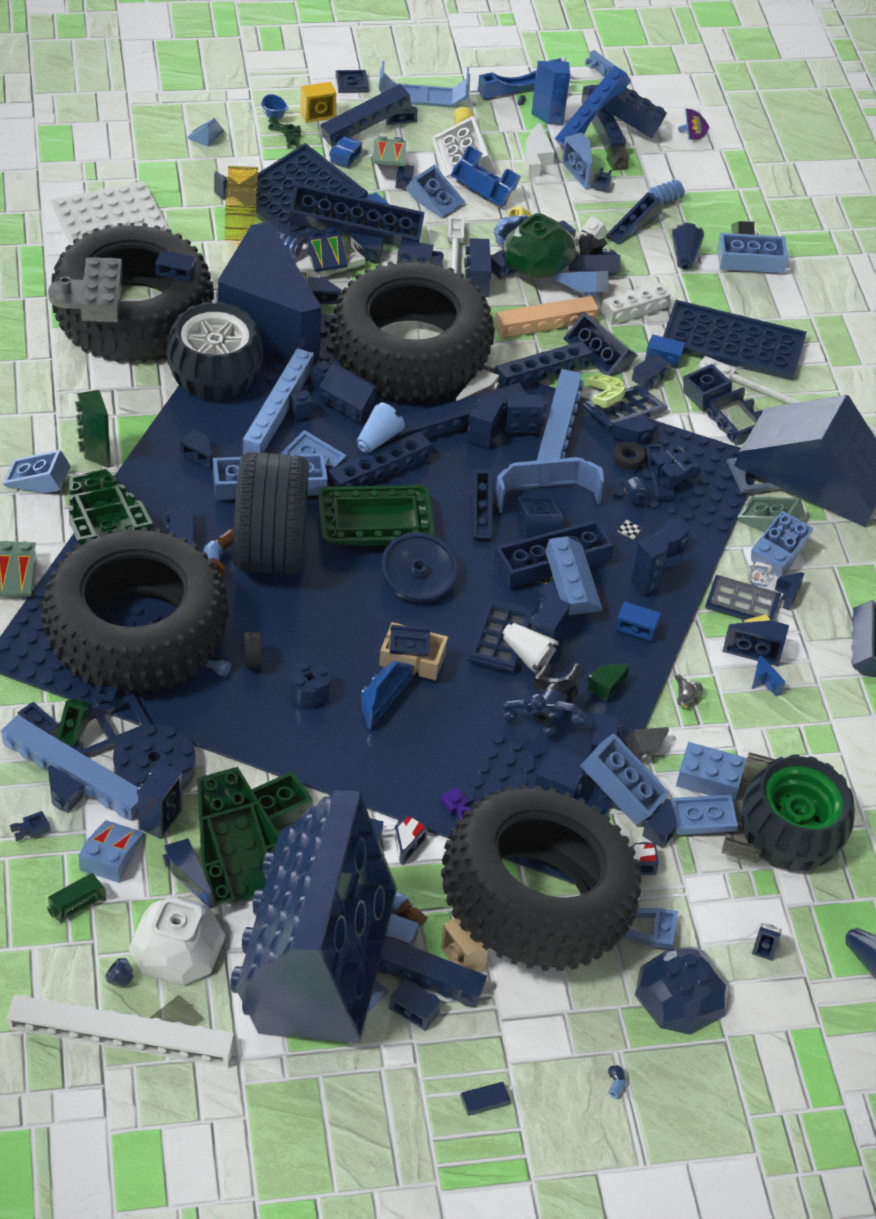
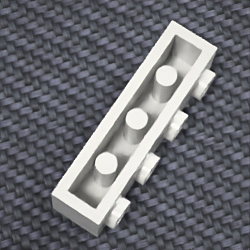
[601,282,671,325]

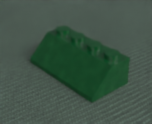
[75,389,111,468]

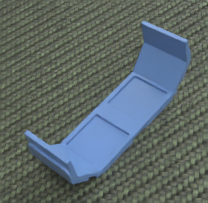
[379,61,470,107]
[494,457,604,513]

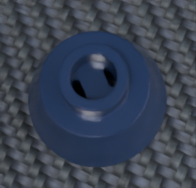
[105,958,134,986]

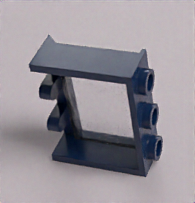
[707,387,763,446]

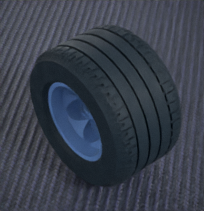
[233,452,309,574]

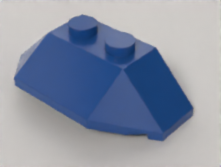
[360,660,414,729]

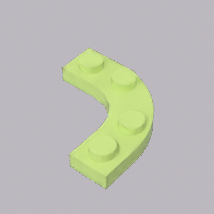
[587,373,625,408]

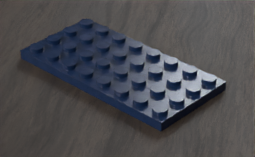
[663,300,807,380]

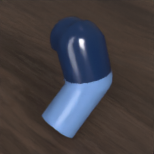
[608,1065,627,1099]

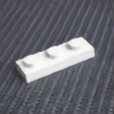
[313,251,365,277]

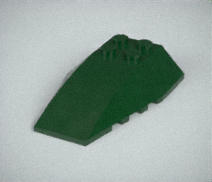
[69,469,153,545]

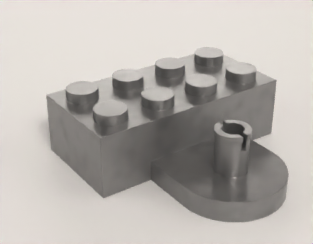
[48,257,122,322]

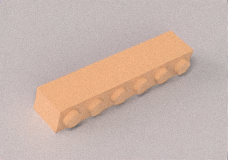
[495,296,599,338]

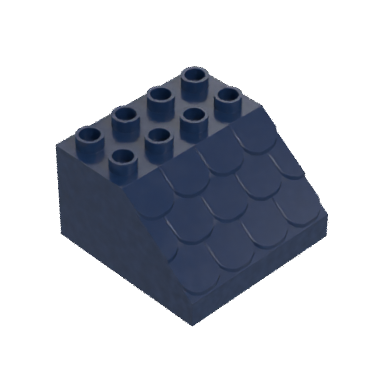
[231,790,397,1043]

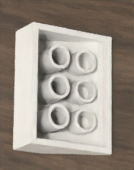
[431,116,495,178]

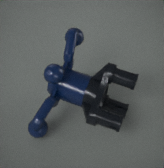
[501,663,587,739]

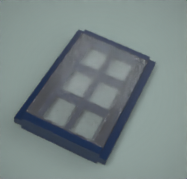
[705,575,781,621]

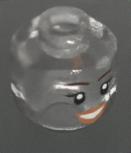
[747,562,775,587]

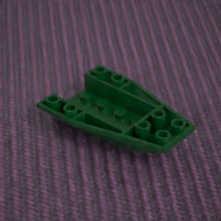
[197,767,279,906]

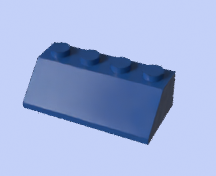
[531,61,570,124]

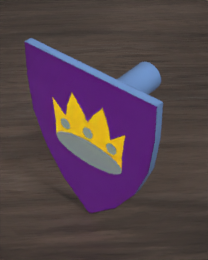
[678,108,710,140]

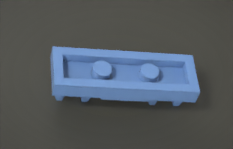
[585,50,616,77]

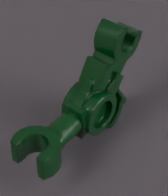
[268,117,301,148]

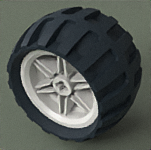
[167,302,263,401]

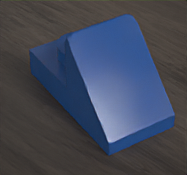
[752,656,786,696]

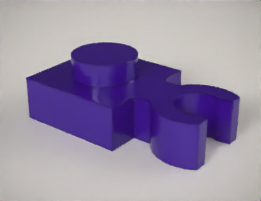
[440,788,471,820]

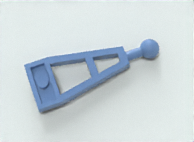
[621,908,678,950]

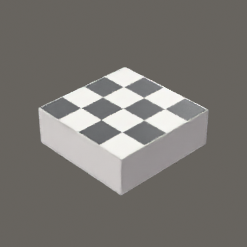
[617,520,642,540]

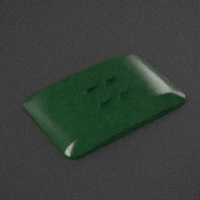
[318,485,435,545]

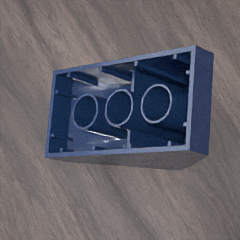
[218,221,321,362]
[734,395,876,527]

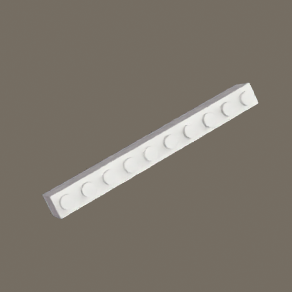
[6,995,234,1068]

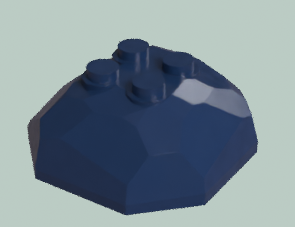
[635,947,730,1035]

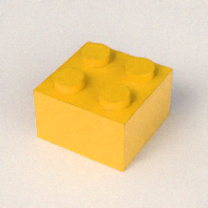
[300,81,337,123]

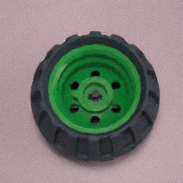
[741,754,855,872]

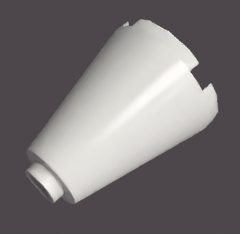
[503,623,558,674]

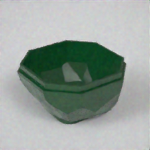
[504,213,576,278]

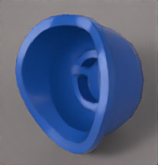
[261,94,289,119]

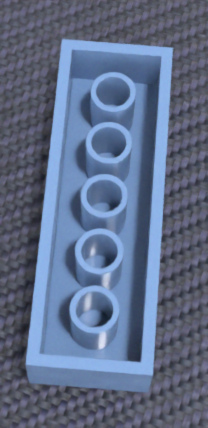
[213,453,327,500]

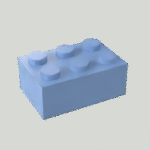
[676,741,747,803]

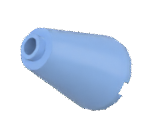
[357,403,405,452]

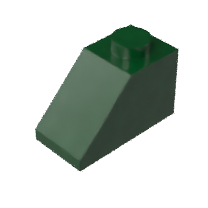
[587,663,630,701]
[56,698,93,746]

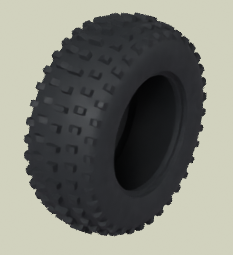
[49,222,214,363]
[330,260,495,402]
[41,527,229,695]
[441,785,641,971]

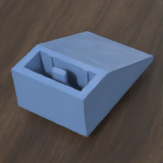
[751,510,814,577]

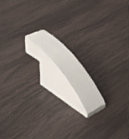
[524,123,555,178]

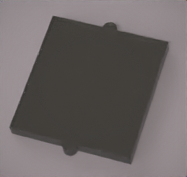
[150,995,203,1026]

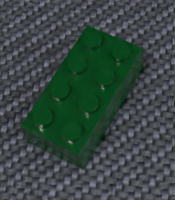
[252,771,313,831]

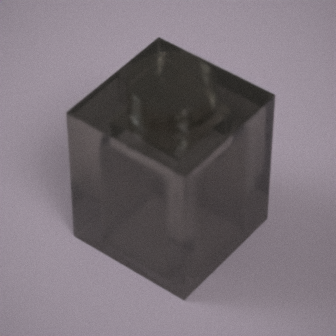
[606,145,629,171]

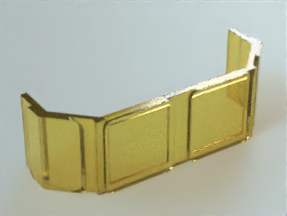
[225,166,259,241]

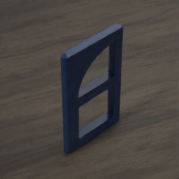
[58,692,151,756]

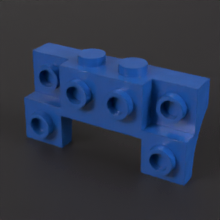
[451,145,521,207]

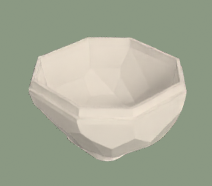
[128,896,226,986]

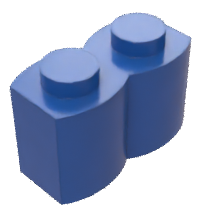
[329,136,363,167]

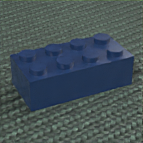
[602,87,667,139]

